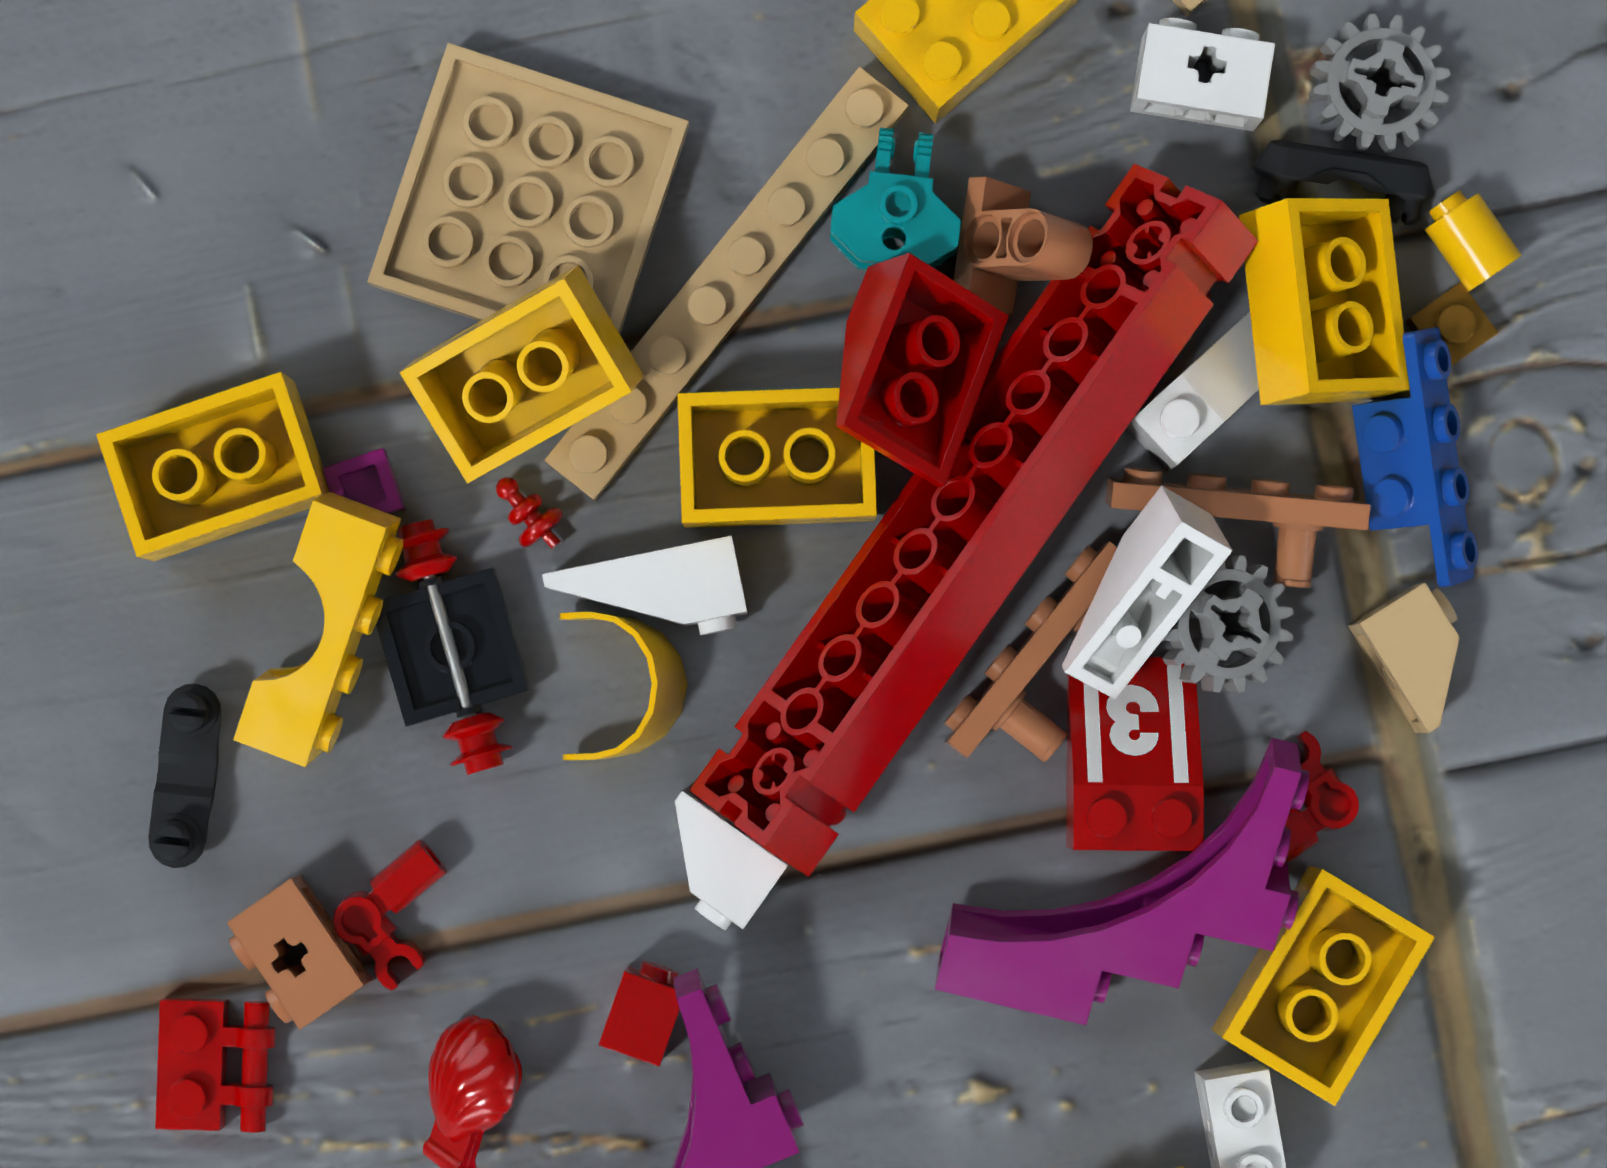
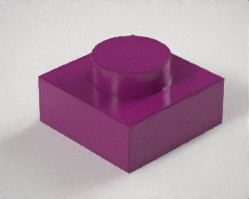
[322,448,406,515]

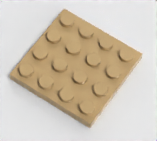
[367,43,689,334]

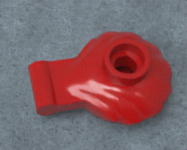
[423,1015,522,1168]

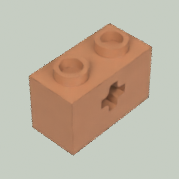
[227,875,374,1030]

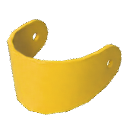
[559,611,688,760]

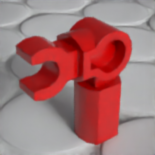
[1285,731,1359,864]
[333,839,447,991]

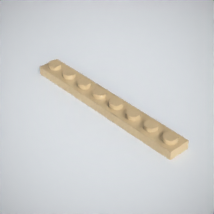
[544,66,909,502]

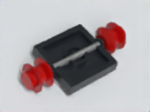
[376,519,531,775]

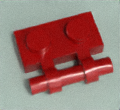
[155,998,275,1133]

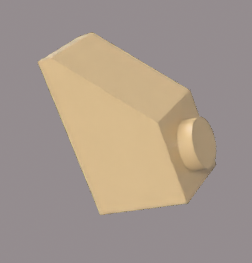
[1348,583,1460,733]

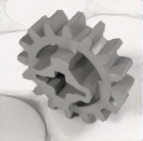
[1308,14,1451,155]
[1162,555,1294,693]

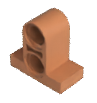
[953,176,1093,316]

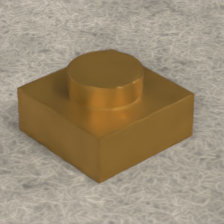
[1405,282,1498,366]

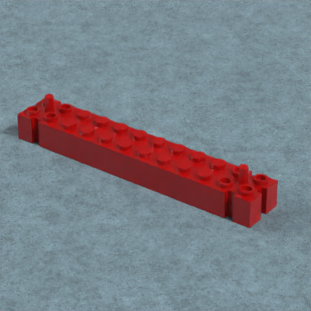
[690,164,1258,877]

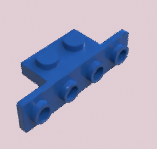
[1352,327,1478,587]

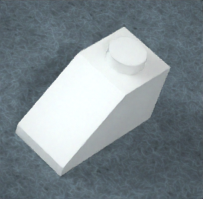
[675,789,788,930]

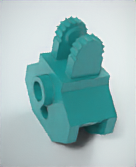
[830,128,961,271]

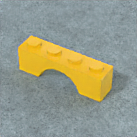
[233,491,403,767]

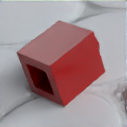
[598,960,680,1067]

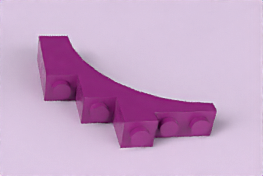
[935,738,1309,1025]
[672,968,804,1168]

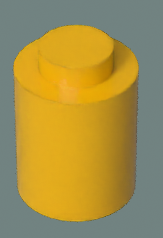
[1425,190,1522,292]

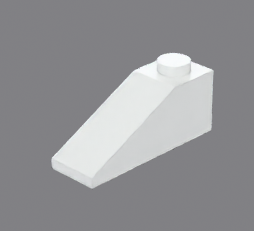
[1127,312,1259,472]
[1062,485,1233,700]
[542,536,748,635]

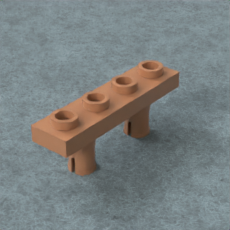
[1105,467,1371,588]
[944,541,1117,763]

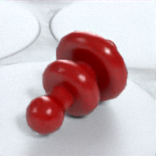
[496,477,563,549]

